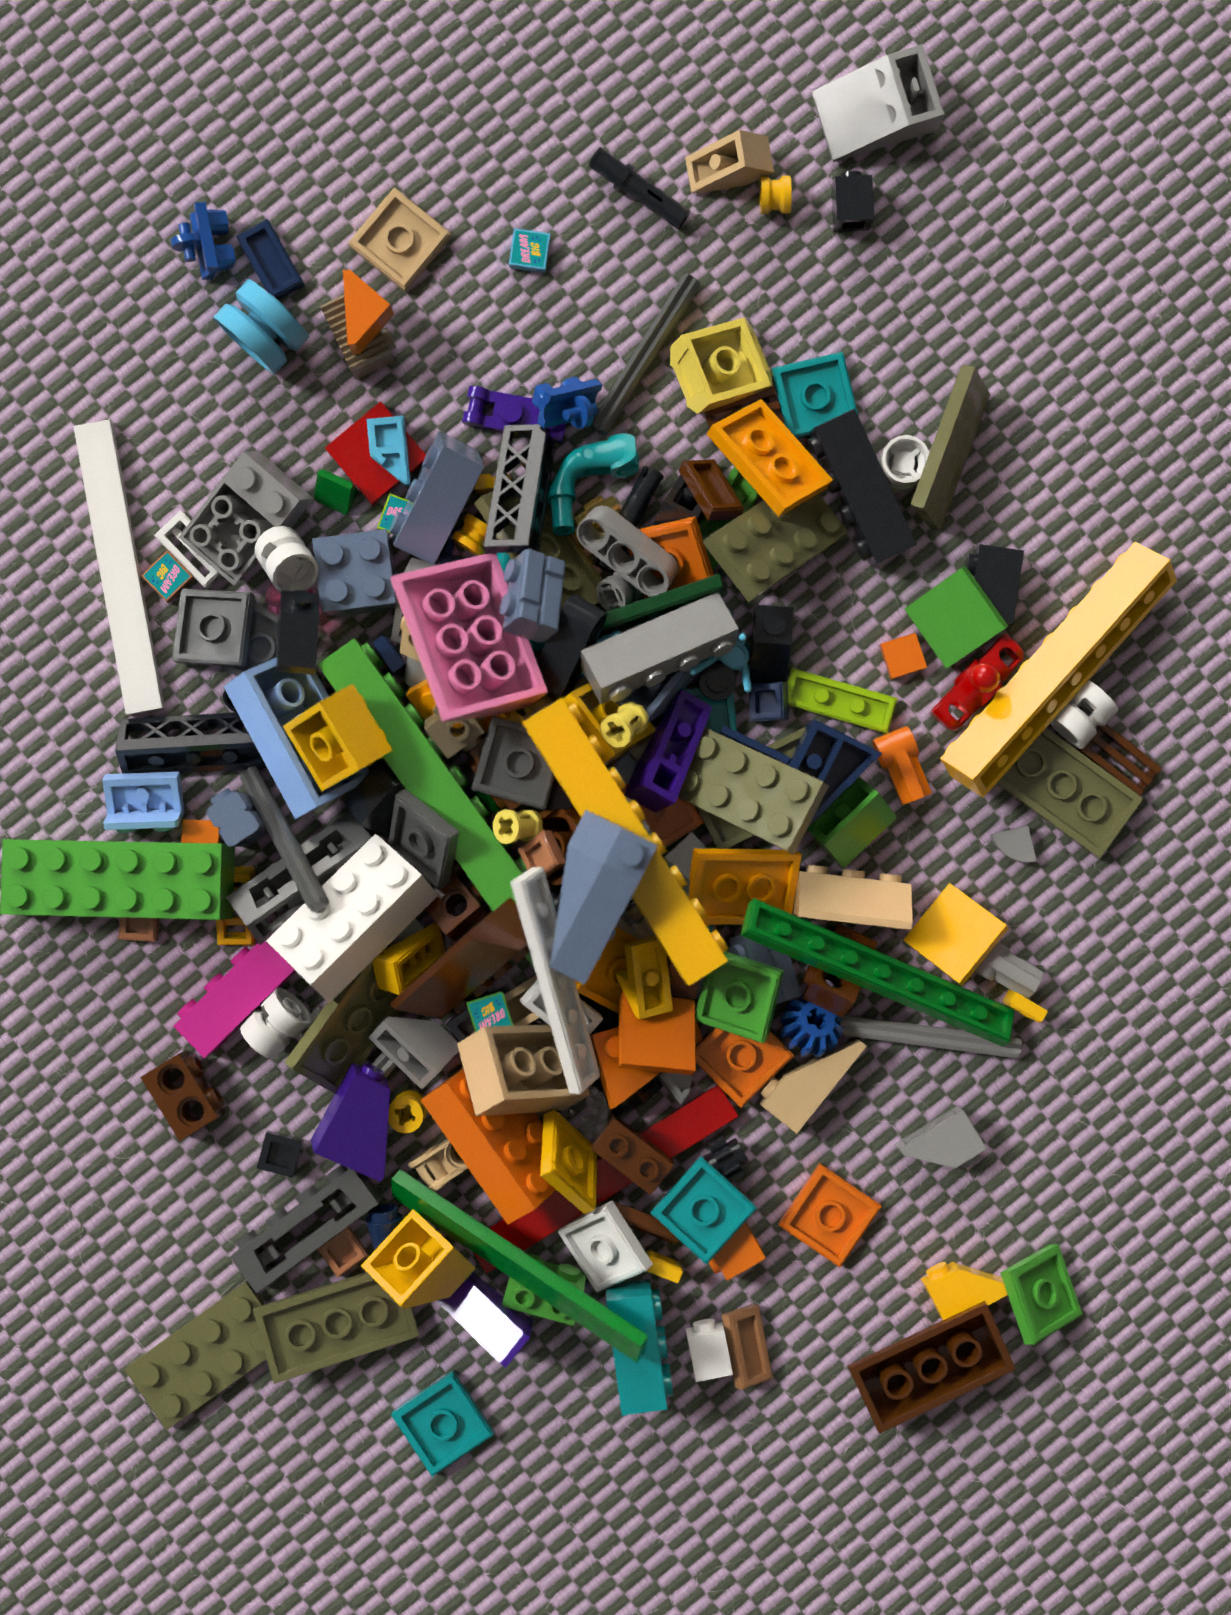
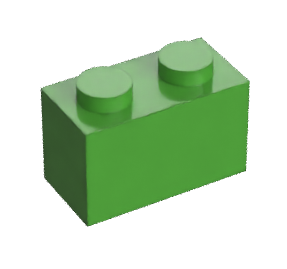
[807,776,897,869]

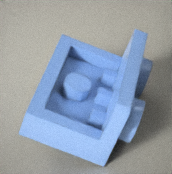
[102,771,185,833]

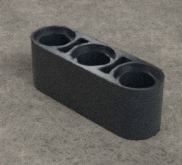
[537,594,608,702]

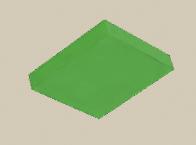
[904,565,1008,669]
[695,951,785,1044]
[1000,1244,1083,1345]

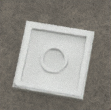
[557,1201,653,1292]

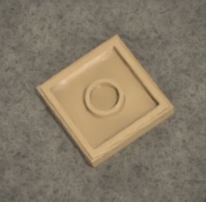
[348,187,452,293]

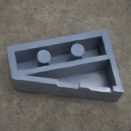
[389,430,484,565]

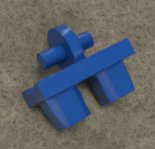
[171,202,236,280]
[532,376,603,429]

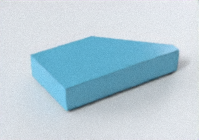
[367,416,411,486]

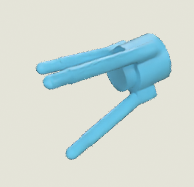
[690,632,751,692]

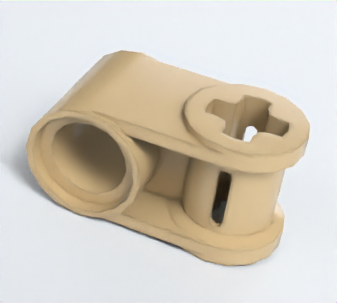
[408,1139,468,1192]

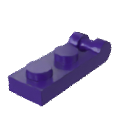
[462,386,567,444]

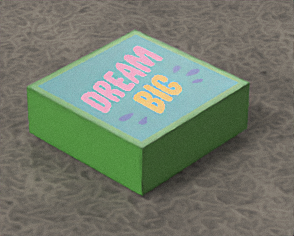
[466,990,514,1032]

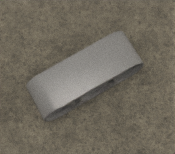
[577,506,679,597]

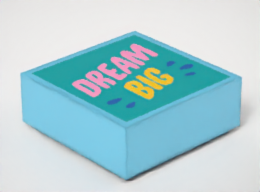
[509,228,551,273]

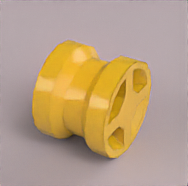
[759,175,792,215]
[451,513,487,556]
[388,1090,428,1134]

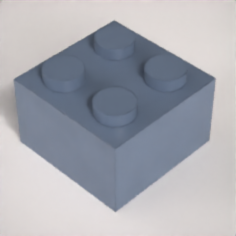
[312,529,397,618]

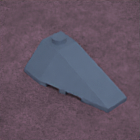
[550,810,658,985]

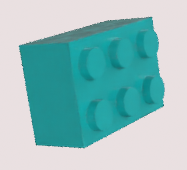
[606,1279,673,1416]

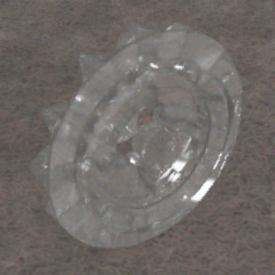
[556,1084,609,1140]

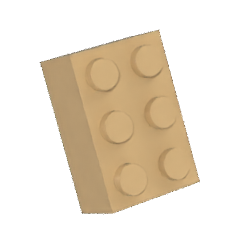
[457,1025,590,1116]

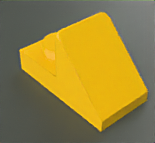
[616,936,673,1020]

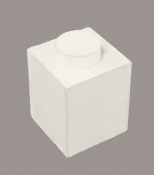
[686,1319,733,1382]

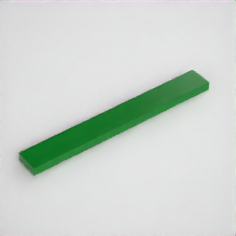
[740,898,1015,1047]
[392,1170,648,1363]

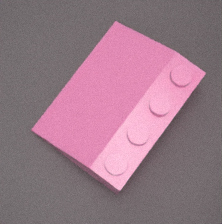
[390,553,548,722]

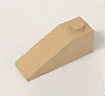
[759,1038,867,1134]

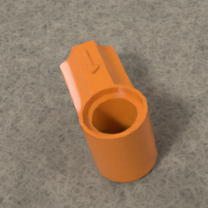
[872,726,932,805]

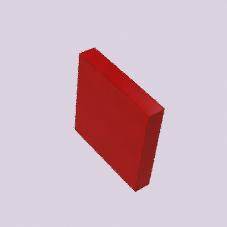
[325,401,426,506]

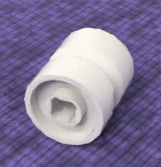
[878,435,930,493]
[255,526,319,592]
[1050,680,1118,749]
[240,988,312,1059]

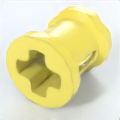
[601,701,649,748]
[493,809,543,844]

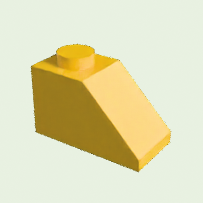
[921,1262,1008,1321]

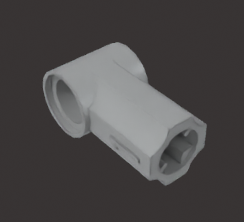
[974,942,1044,999]

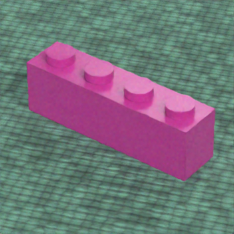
[173,920,297,1058]

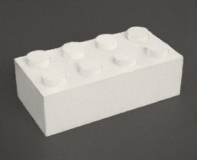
[266,834,438,1003]

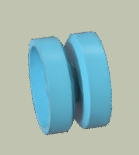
[212,279,310,375]

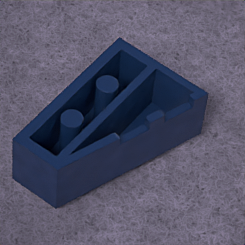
[788,719,882,827]

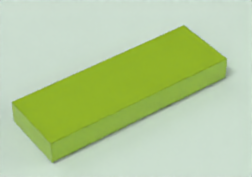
[786,668,898,734]

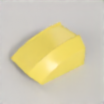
[670,318,773,414]

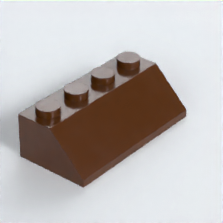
[390,897,530,1019]
[847,1301,1016,1434]

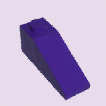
[624,689,713,813]

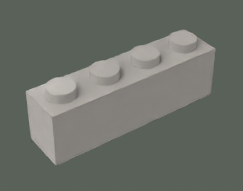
[581,592,739,704]

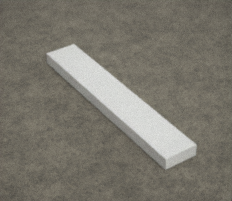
[511,867,601,1094]

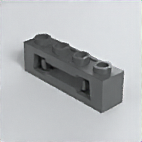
[226,812,371,945]
[230,1165,383,1293]

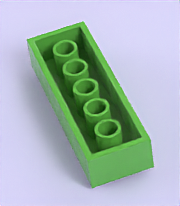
[0,839,235,920]

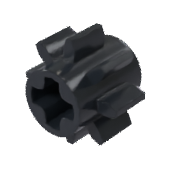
[703,1135,750,1183]

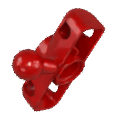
[929,633,1024,731]

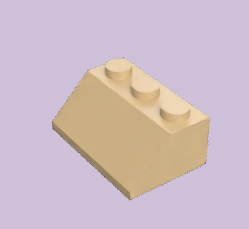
[792,865,913,930]

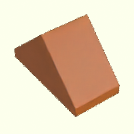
[343,269,394,355]

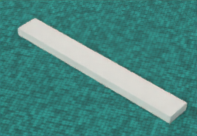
[73,419,165,715]

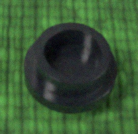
[699,663,736,701]

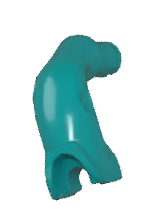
[547,433,639,536]

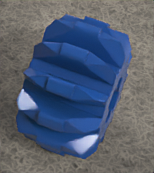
[779,994,844,1058]

